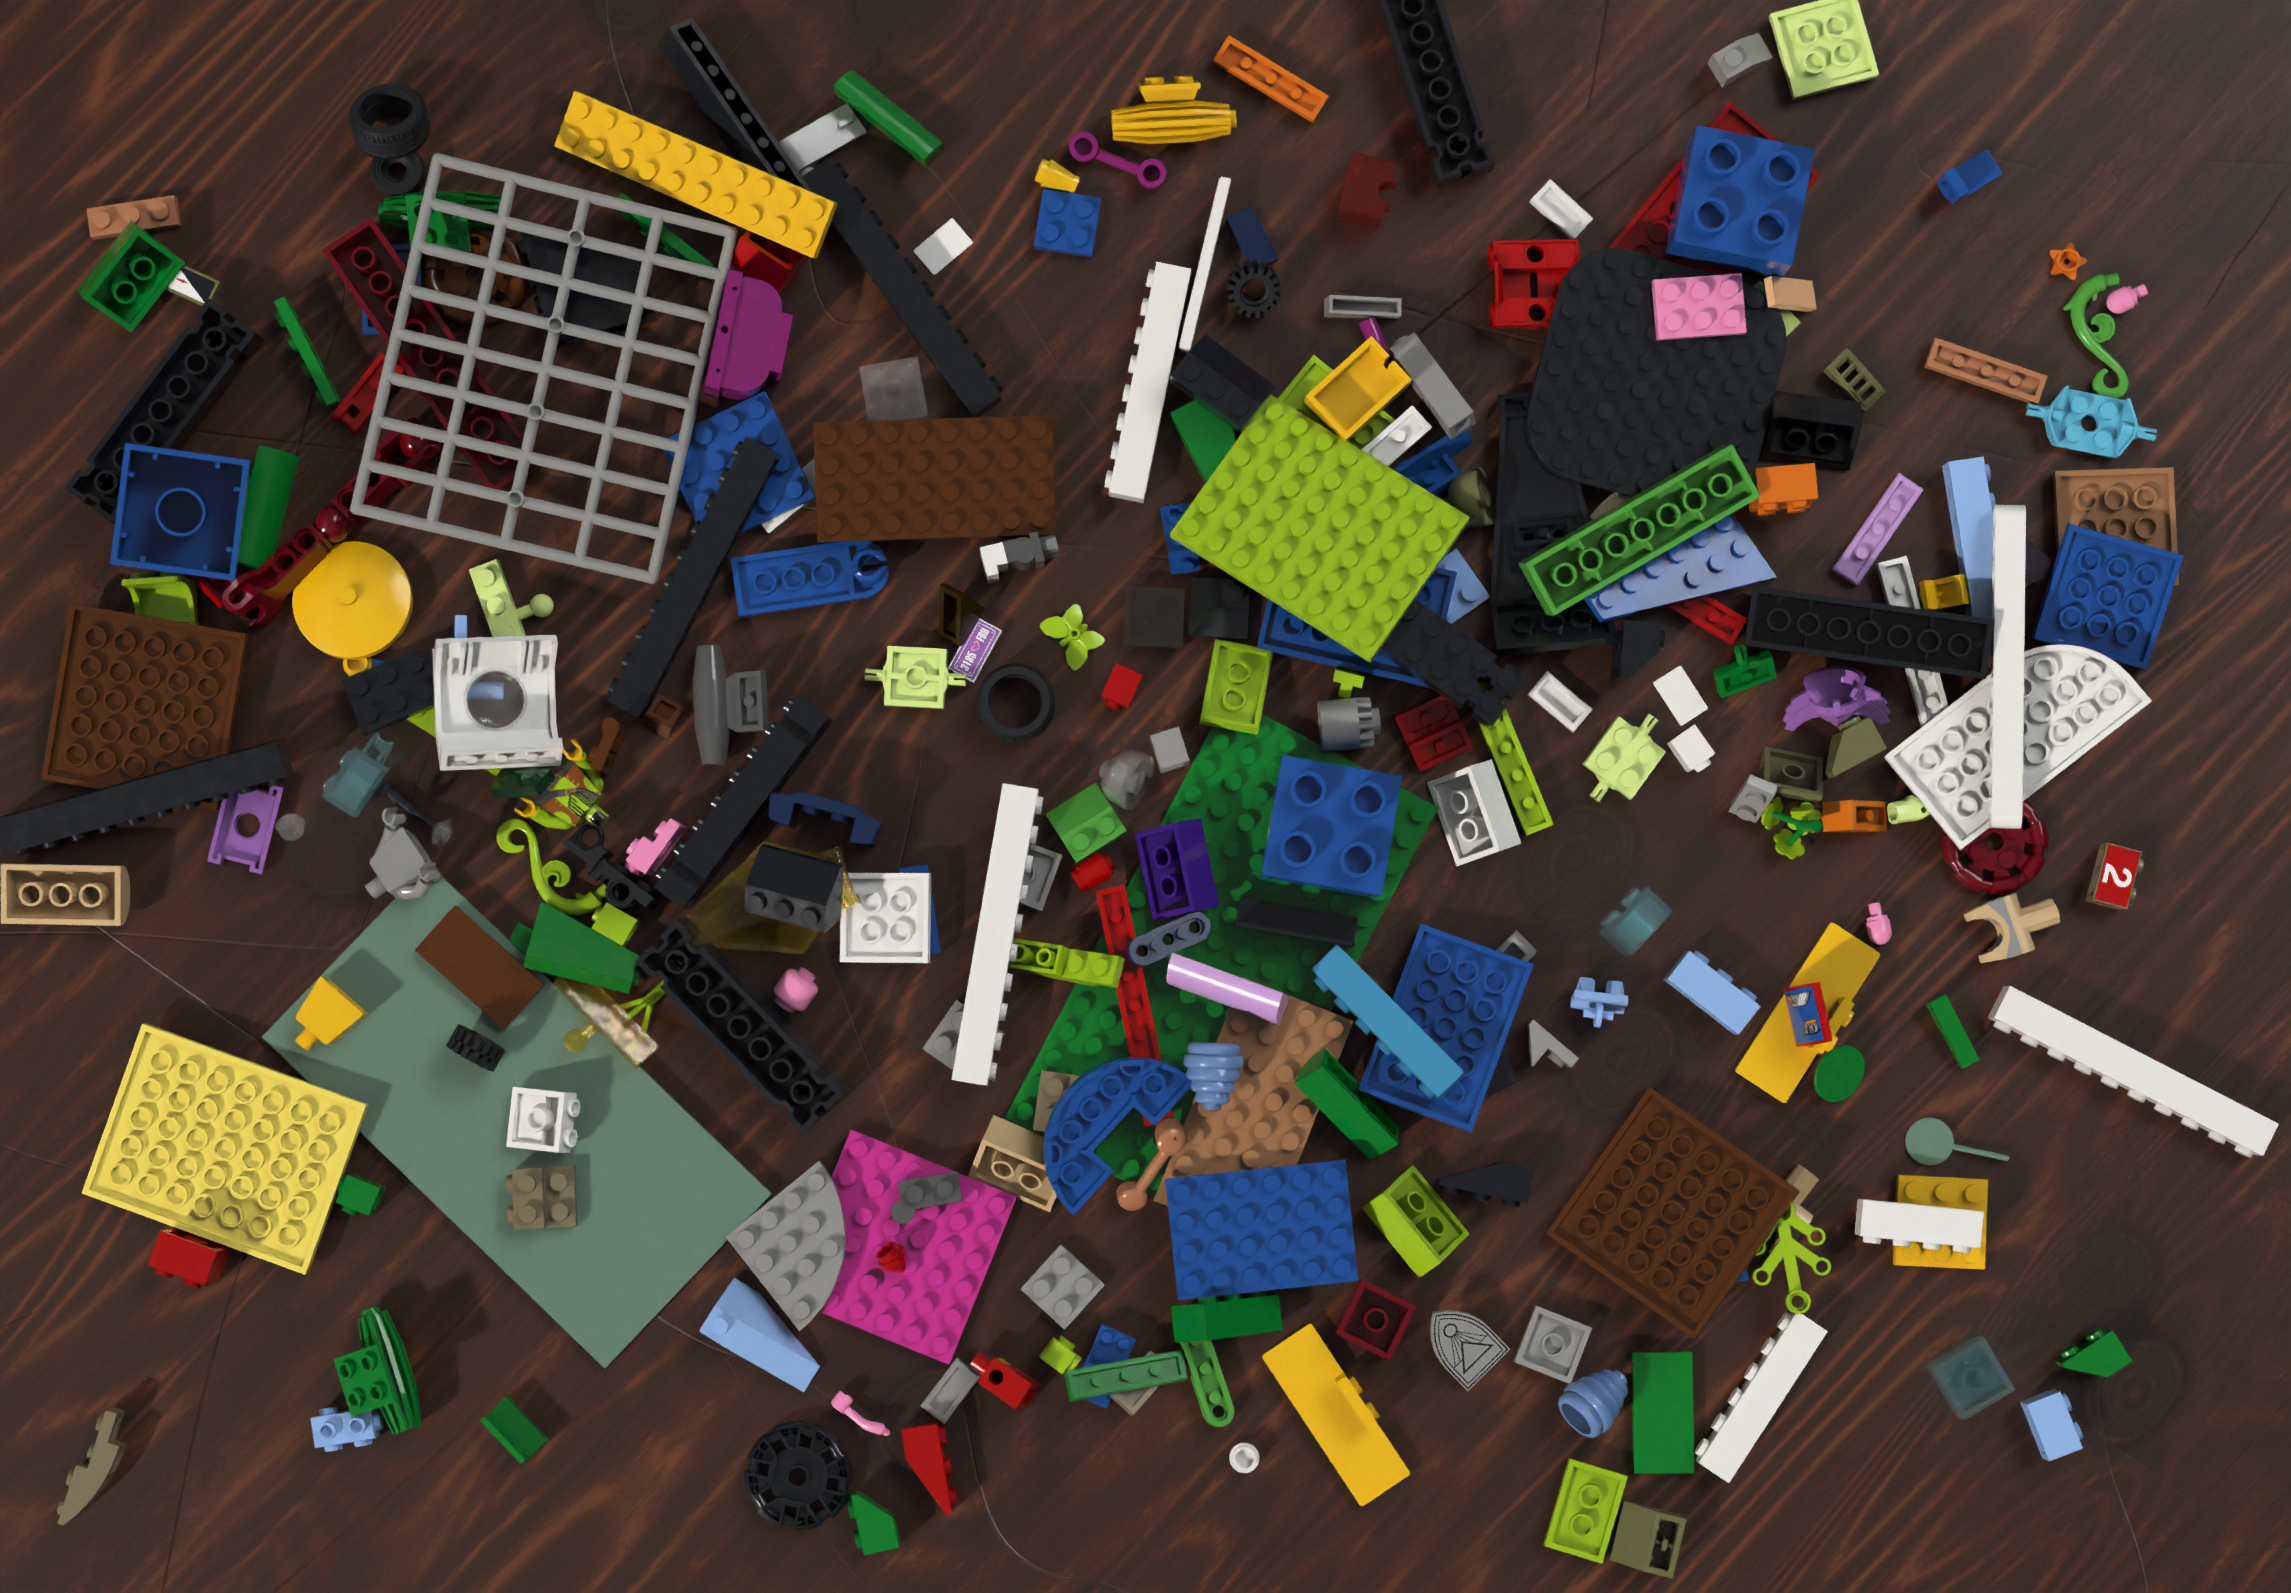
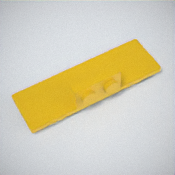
[1735,923,1880,1103]
[1262,1323,1410,1506]

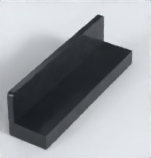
[1235,897,1358,947]

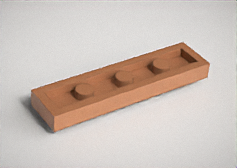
[1924,338,2047,405]

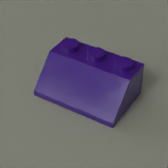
[1135,818,1219,921]

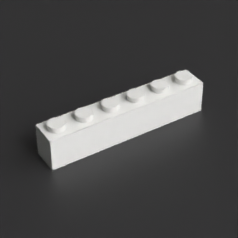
[1694,1312,1828,1483]

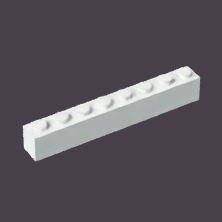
[1104,262,1191,503]

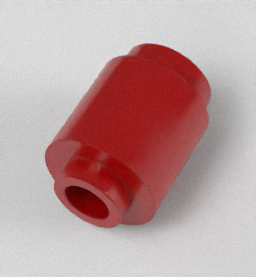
[1070,851,1116,892]

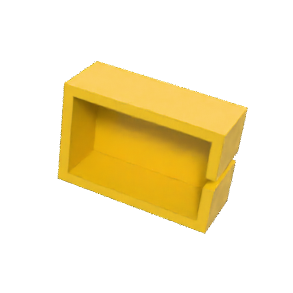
[1304,336,1412,442]

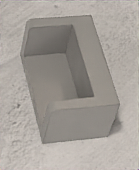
[1150,726,1190,773]

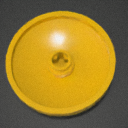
[292,541,413,660]

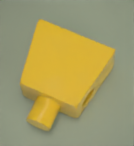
[295,977,369,1051]

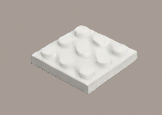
[840,873,931,963]

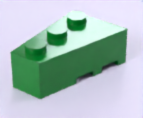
[1171,1291,1283,1342]

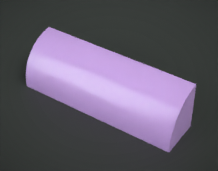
[1167,953,1290,1025]

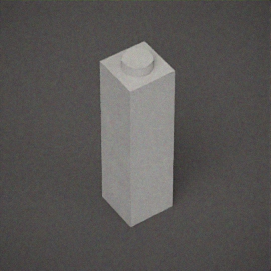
[1390,332,1476,439]

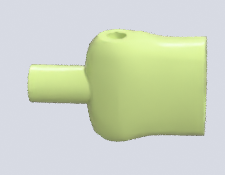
[1887,795,1931,824]

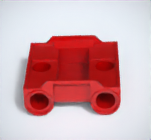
[1488,239,1580,330]

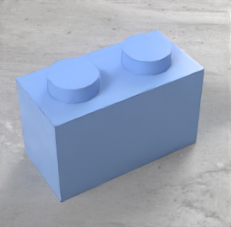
[2020,1389,2083,1461]

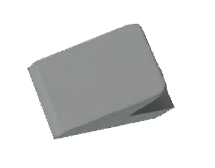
[1526,1019,1579,1068]

